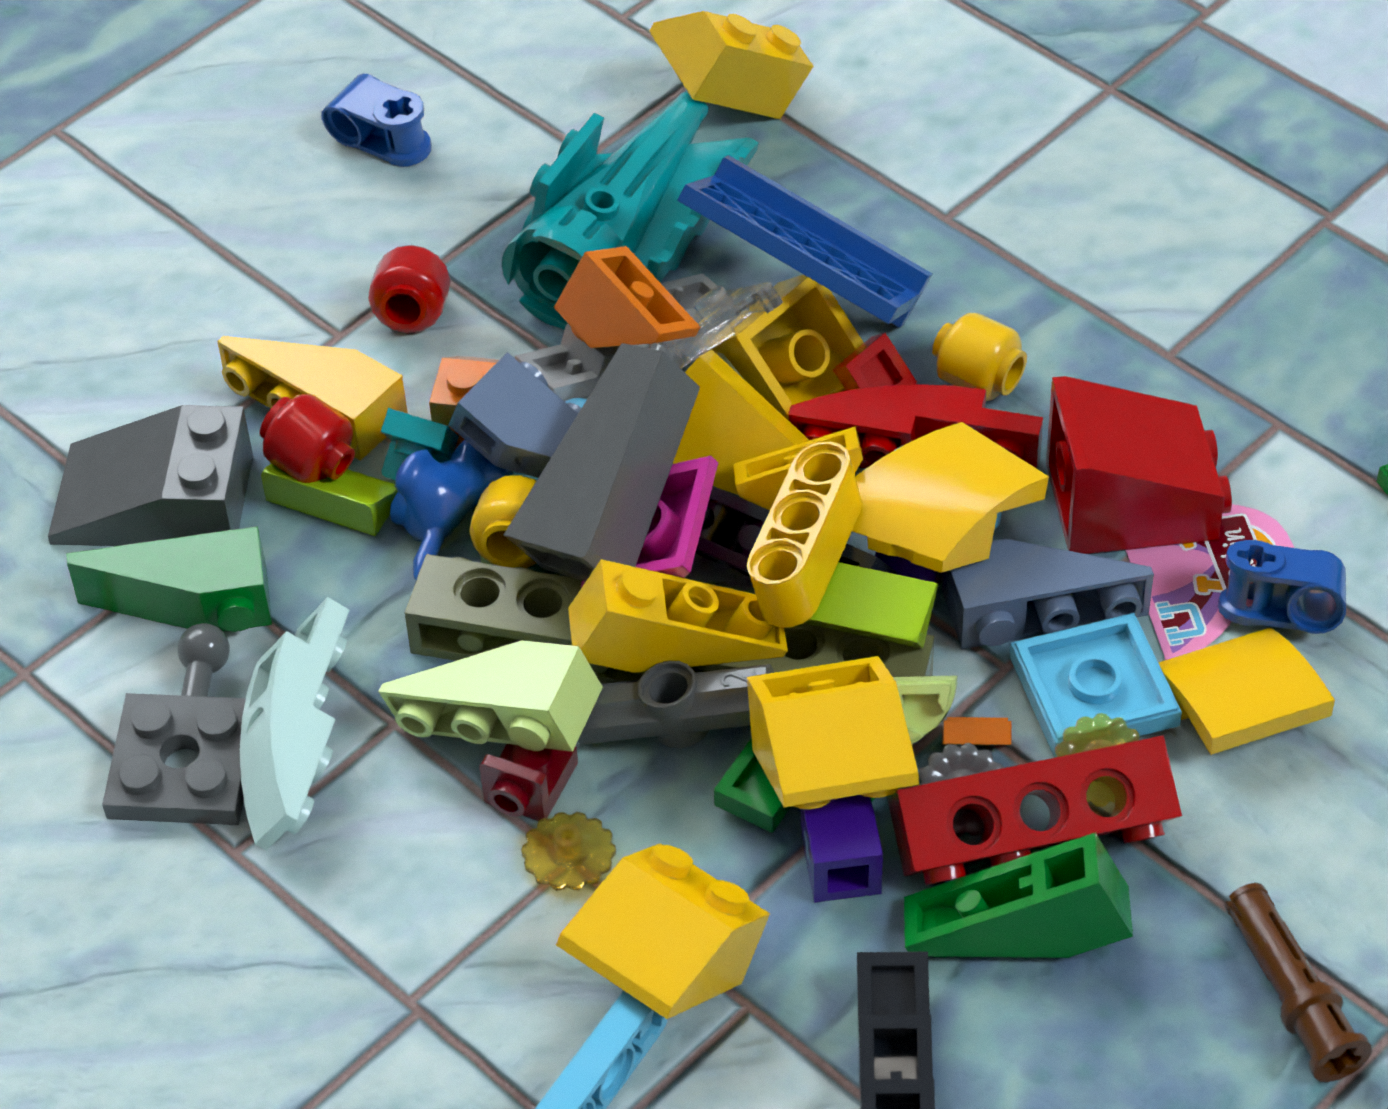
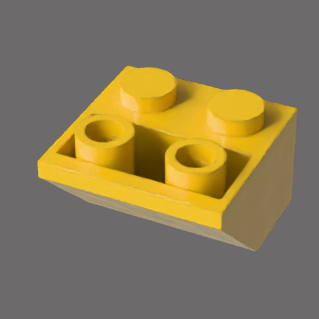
[747,656,919,809]

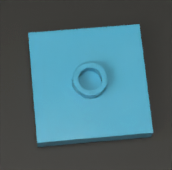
[1010,613,1182,757]

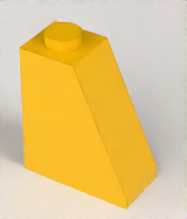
[673,350,809,495]

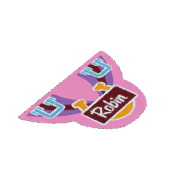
[1126,504,1294,660]

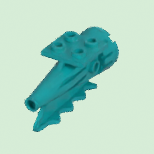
[502,91,759,330]

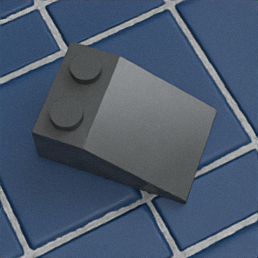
[48,405,253,546]

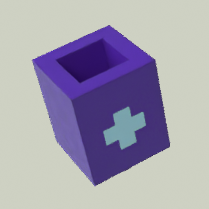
[801,795,883,903]

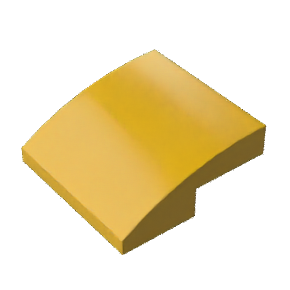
[1158,627,1335,755]

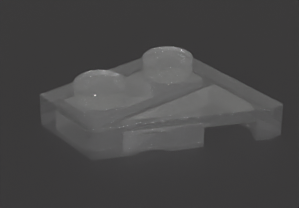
[649,282,783,368]

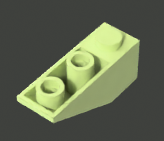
[378,640,603,752]

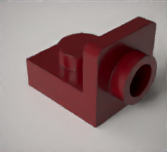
[479,744,578,823]

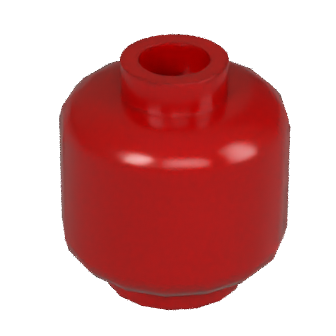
[368,245,450,333]
[259,393,355,483]

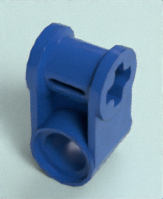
[321,73,432,167]
[1217,540,1346,634]

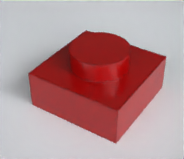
[832,332,917,391]

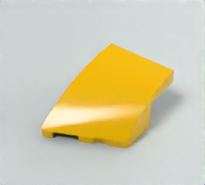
[852,422,1049,573]

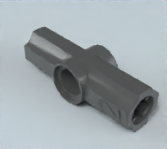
[578,661,774,748]

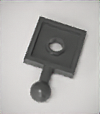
[102,623,246,825]

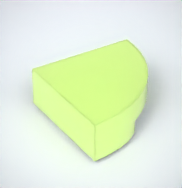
[893,676,958,744]

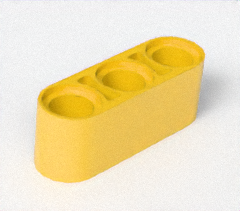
[747,442,862,628]

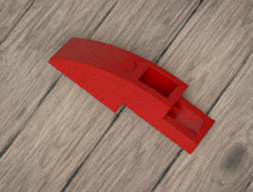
[788,384,1043,469]

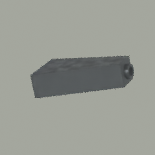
[504,343,700,582]

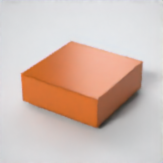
[941,717,1012,745]

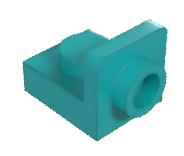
[381,408,459,481]

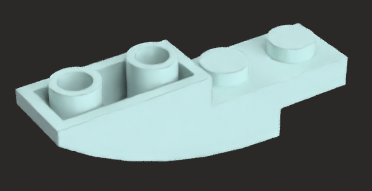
[240,597,349,851]

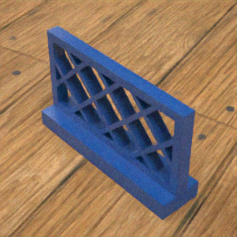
[677,156,933,328]

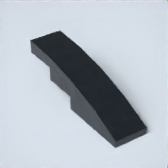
[856,952,935,1109]

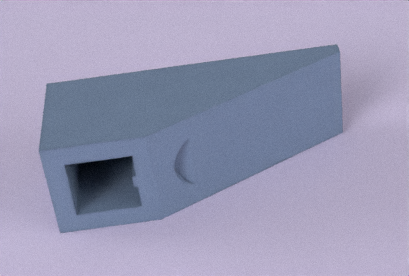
[449,352,581,478]
[942,539,1154,649]

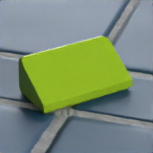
[261,464,398,536]
[804,562,938,649]

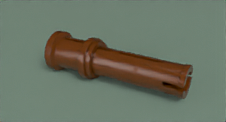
[1224,883,1372,1082]

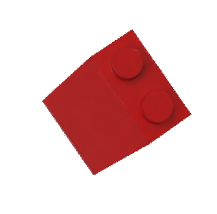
[1046,376,1232,554]

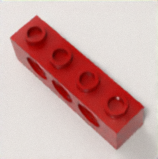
[887,735,1182,885]

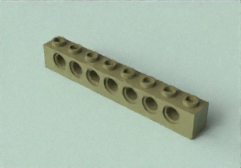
[404,554,934,684]

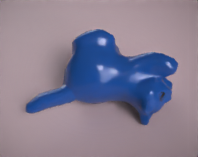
[390,440,514,580]

